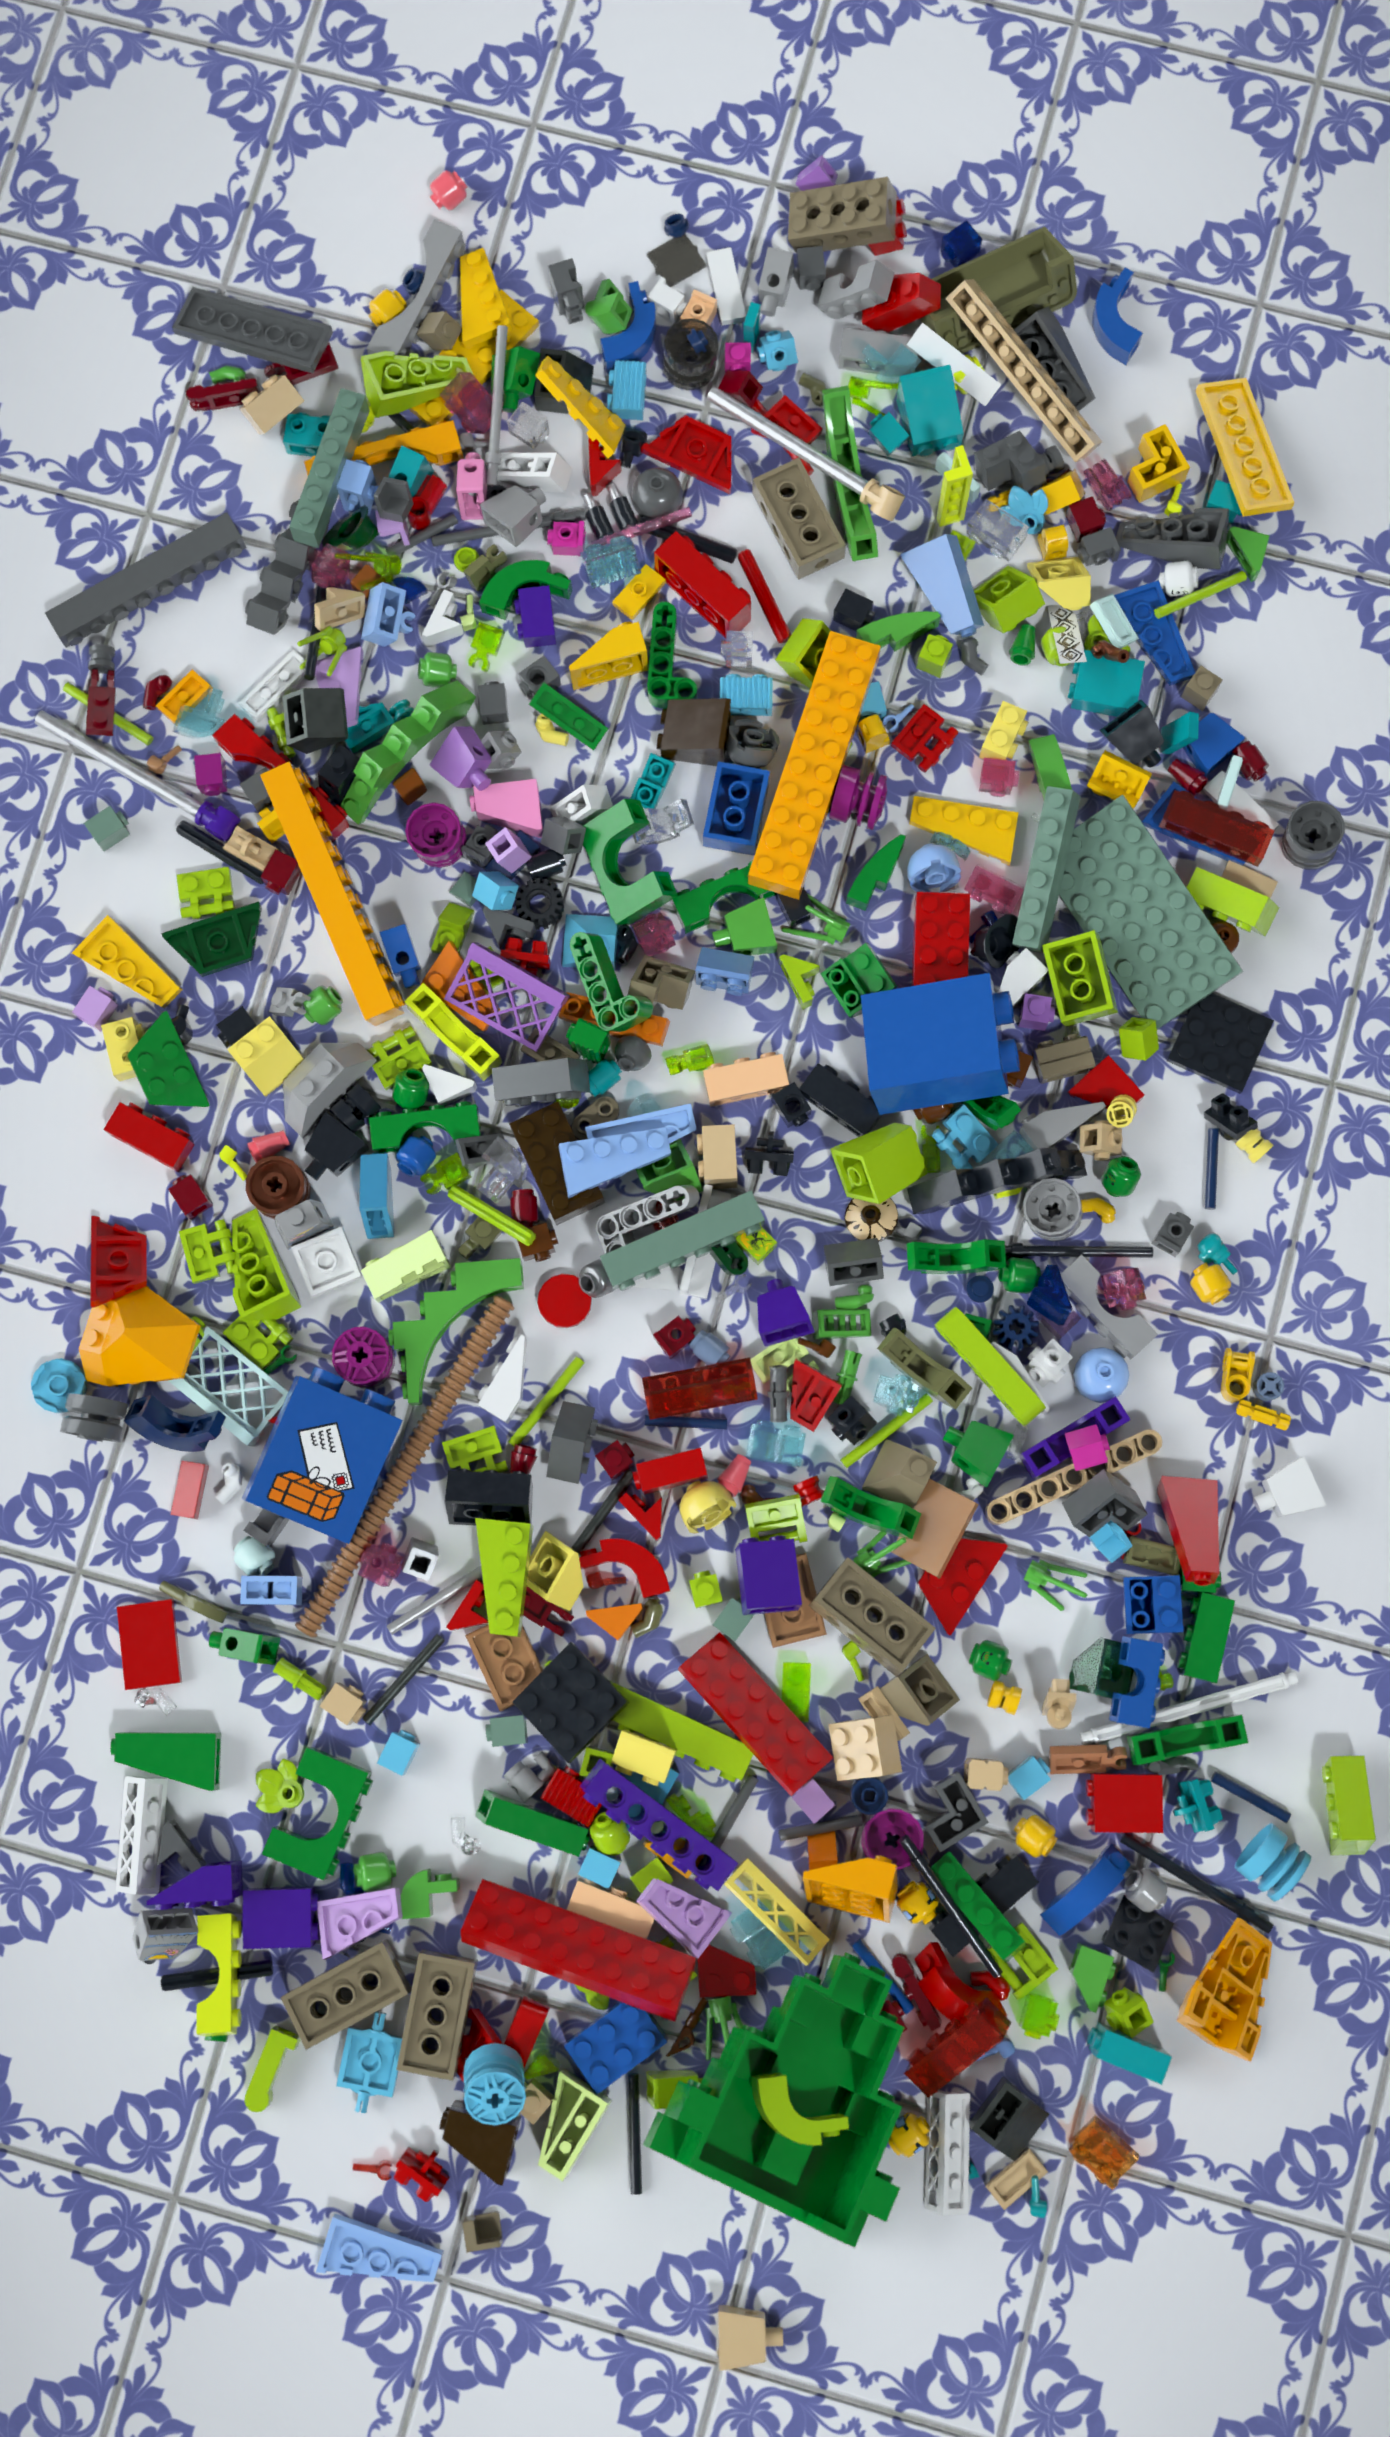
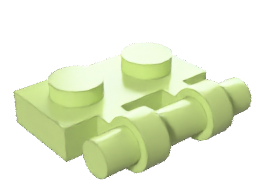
[748,1338,819,1393]

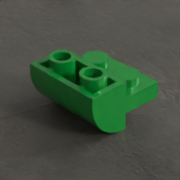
[820,943,898,1018]

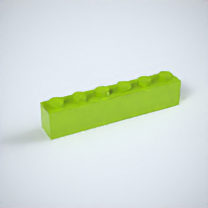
[609,1680,753,1783]

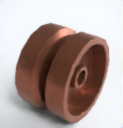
[245,1156,311,1220]

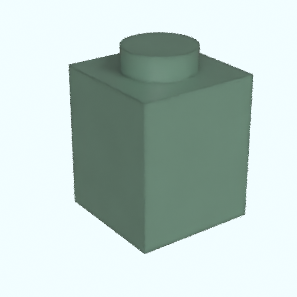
[84,806,130,852]
[713,1597,755,1641]
[486,1715,528,1747]

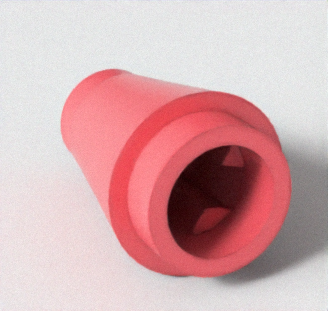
[247,1130,290,1163]
[717,1454,752,1497]

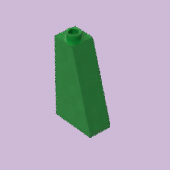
[110,1732,221,1791]
[475,1789,589,1857]

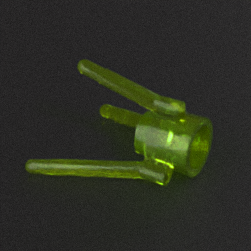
[848,376,899,416]
[334,552,402,591]

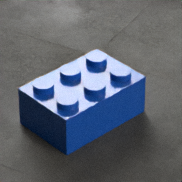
[703,761,770,856]
[564,2002,668,2094]

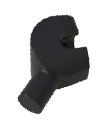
[620,427,647,469]
[171,1004,193,1045]

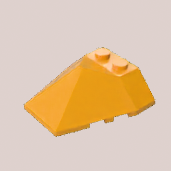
[79,1286,201,1387]
[1176,1918,1272,2062]

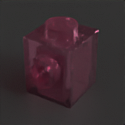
[312,544,350,588]
[979,758,1019,797]

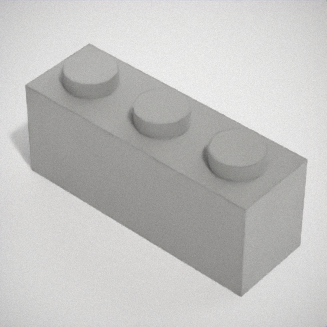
[838,327,918,377]

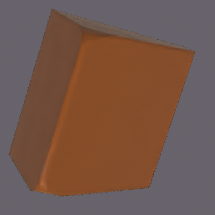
[351,564,388,601]
[393,768,427,805]

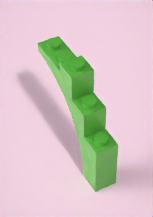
[822,385,878,561]
[340,680,476,825]
[388,1258,524,1406]

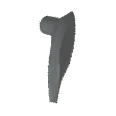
[1144,1758,1198,1775]

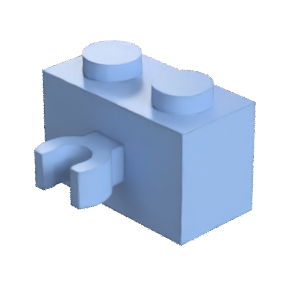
[337,459,378,516]
[361,582,415,647]

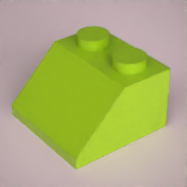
[974,565,1045,634]
[775,618,831,689]

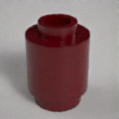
[1232,741,1269,782]
[510,1189,539,1228]

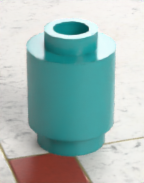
[588,1059,622,1098]

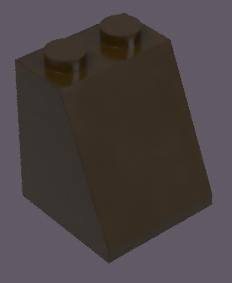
[656,698,731,766]
[439,2100,521,2186]

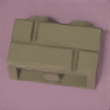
[1032,1034,1095,1084]

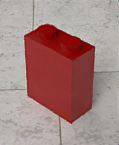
[632,1448,708,1495]
[1086,1773,1163,1833]

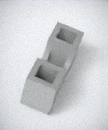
[818,260,894,320]

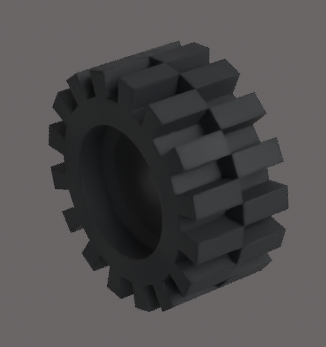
[515,878,564,930]

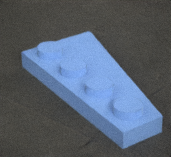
[585,1103,697,1143]
[316,2213,444,2282]

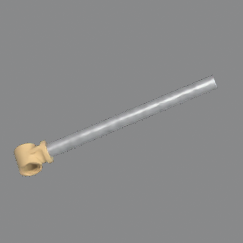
[707,387,905,521]

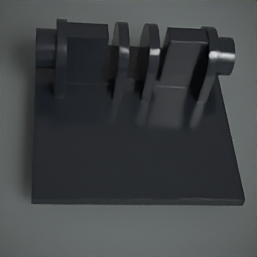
[1101,1895,1174,1973]

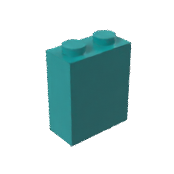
[1067,650,1145,717]
[1087,2022,1172,2085]

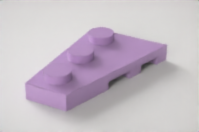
[315,646,364,727]
[636,1878,732,1958]
[317,1888,403,1960]

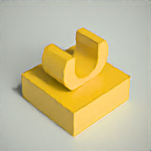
[257,807,285,844]

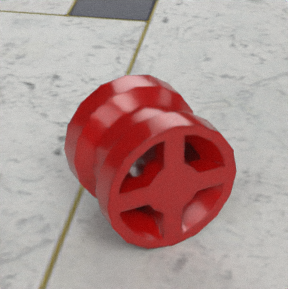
[793,1475,824,1507]

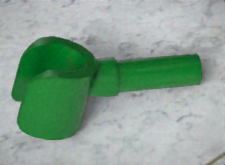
[263,1345,297,1375]
[1158,1952,1175,1992]

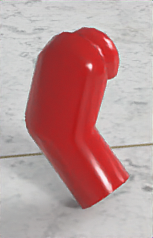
[970,1971,1010,2001]

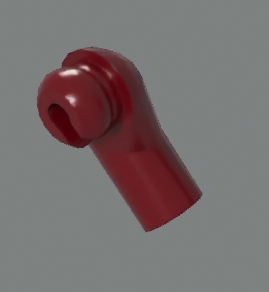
[143,675,172,710]

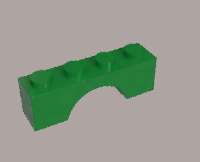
[672,860,778,934]
[369,1101,482,1154]
[1126,1714,1249,1765]
[931,1851,1027,1963]

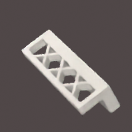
[680,1184,732,1300]
[116,1776,168,1894]
[925,2089,970,2216]

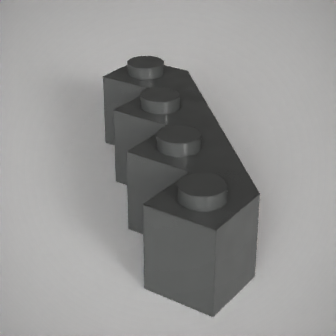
[245,500,330,635]

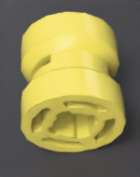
[1106,1095,1137,1128]
[1235,1128,1274,1164]

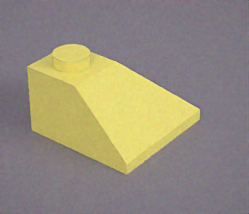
[1027,557,1091,610]
[527,1531,584,1611]

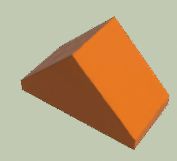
[586,1603,643,1641]
[807,1831,838,1870]

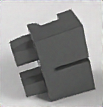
[548,258,584,324]

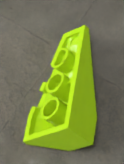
[361,351,476,418]
[232,1208,302,1320]

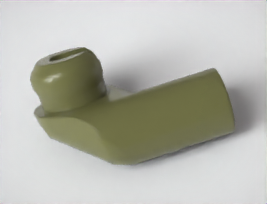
[799,373,826,406]
[630,1599,663,1638]

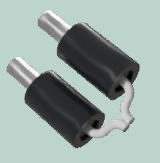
[584,483,639,546]

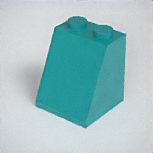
[896,364,964,457]

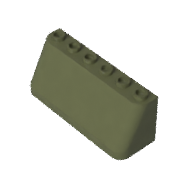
[919,227,1077,354]

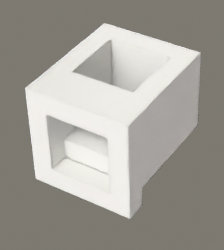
[648,276,688,324]

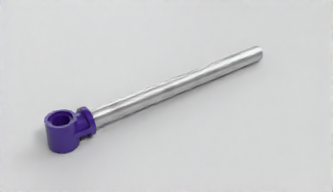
[35,710,241,843]

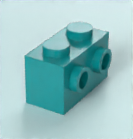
[283,412,330,457]

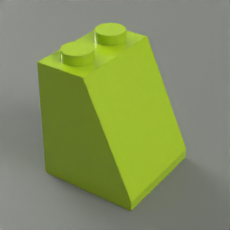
[830,1123,928,1204]

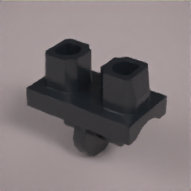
[1204,1093,1258,1141]
[744,1131,794,1176]

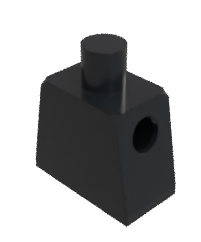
[1100,699,1164,768]
[318,745,360,806]
[305,1112,369,1181]

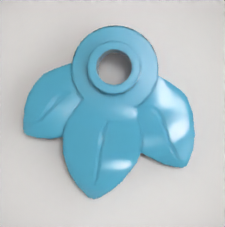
[999,485,1048,534]

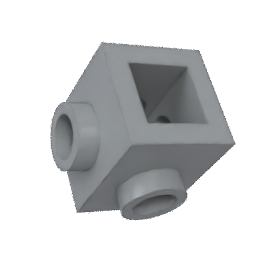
[480,730,522,770]

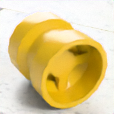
[987,1680,1022,1715]

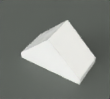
[422,1064,477,1106]

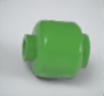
[418,652,457,688]
[303,985,343,1025]
[353,1852,396,1892]

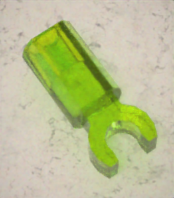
[920,1125,941,1173]

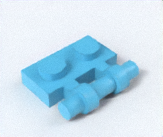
[931,1104,999,1169]

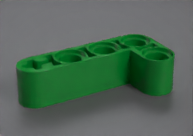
[647,601,698,708]
[570,932,653,1032]

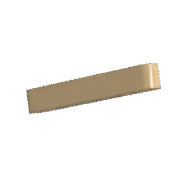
[984,1429,1162,1525]

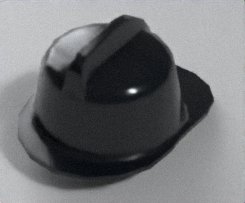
[970,914,1019,968]

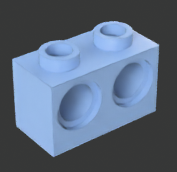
[240,1576,303,1605]

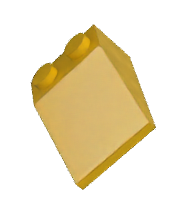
[569,622,649,690]

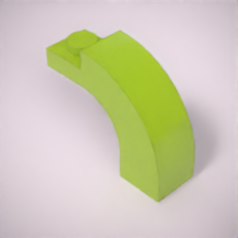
[751,2073,849,2146]

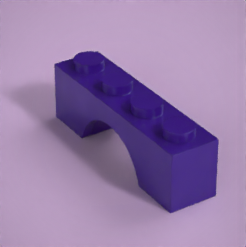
[1018,1396,1131,1479]

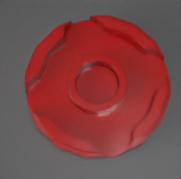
[537,1274,592,1328]

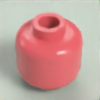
[430,170,468,210]

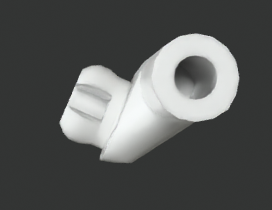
[215,1463,242,1505]
[958,1478,984,1501]

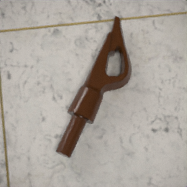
[666,1997,708,2057]

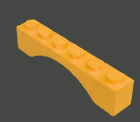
[304,420,464,475]

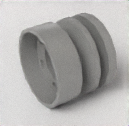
[1023,1178,1083,1241]

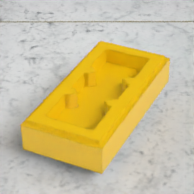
[612,564,666,621]

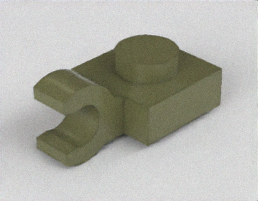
[463,544,508,592]
[458,1216,503,1260]

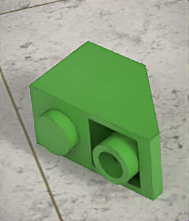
[1069,1943,1116,2013]

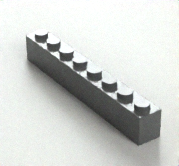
[45,512,247,648]

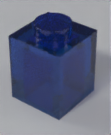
[941,220,982,268]

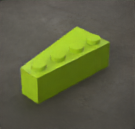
[475,1518,533,1637]

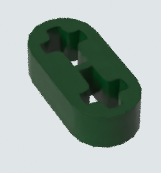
[710,1242,748,1276]

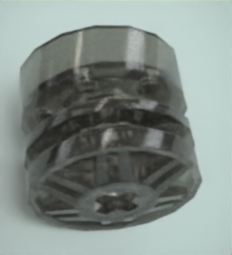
[663,318,719,391]

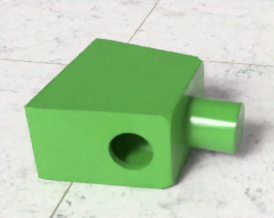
[712,898,777,955]

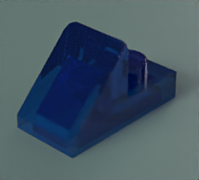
[1027,1265,1073,1325]

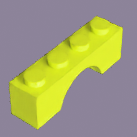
[404,983,502,1081]
[196,1913,242,2037]

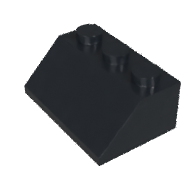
[445,1468,533,1526]

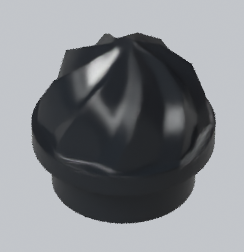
[879,1313,907,1338]

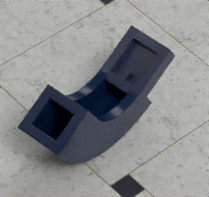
[124,1394,226,1452]

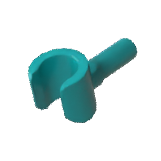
[1030,2175,1047,2218]

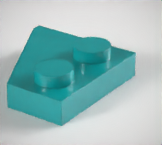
[344,703,395,753]

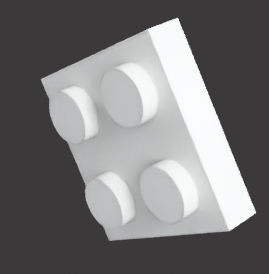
[291,1227,363,1298]

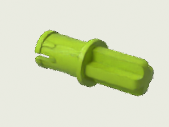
[273,1657,327,1700]

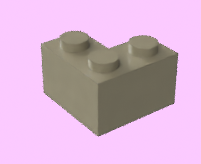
[627,955,695,1012]

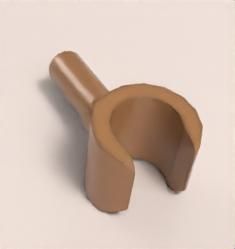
[147,745,182,774]

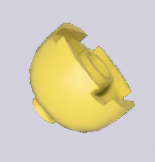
[679,1481,736,1534]

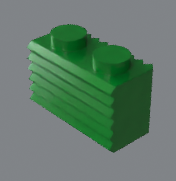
[566,1018,611,1064]

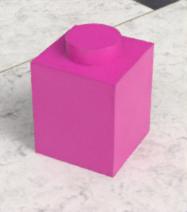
[1064,1424,1110,1471]

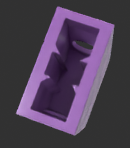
[429,726,491,791]

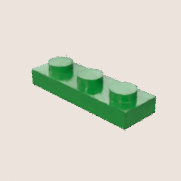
[528,682,609,751]

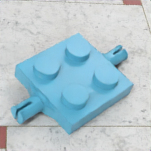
[336,2011,403,2113]

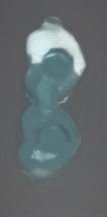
[929,832,971,861]

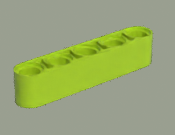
[934,1307,1046,1426]

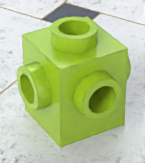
[1104,1987,1154,2038]

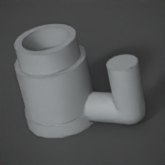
[504,1752,557,1803]

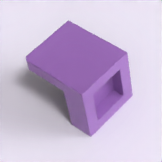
[796,155,838,191]

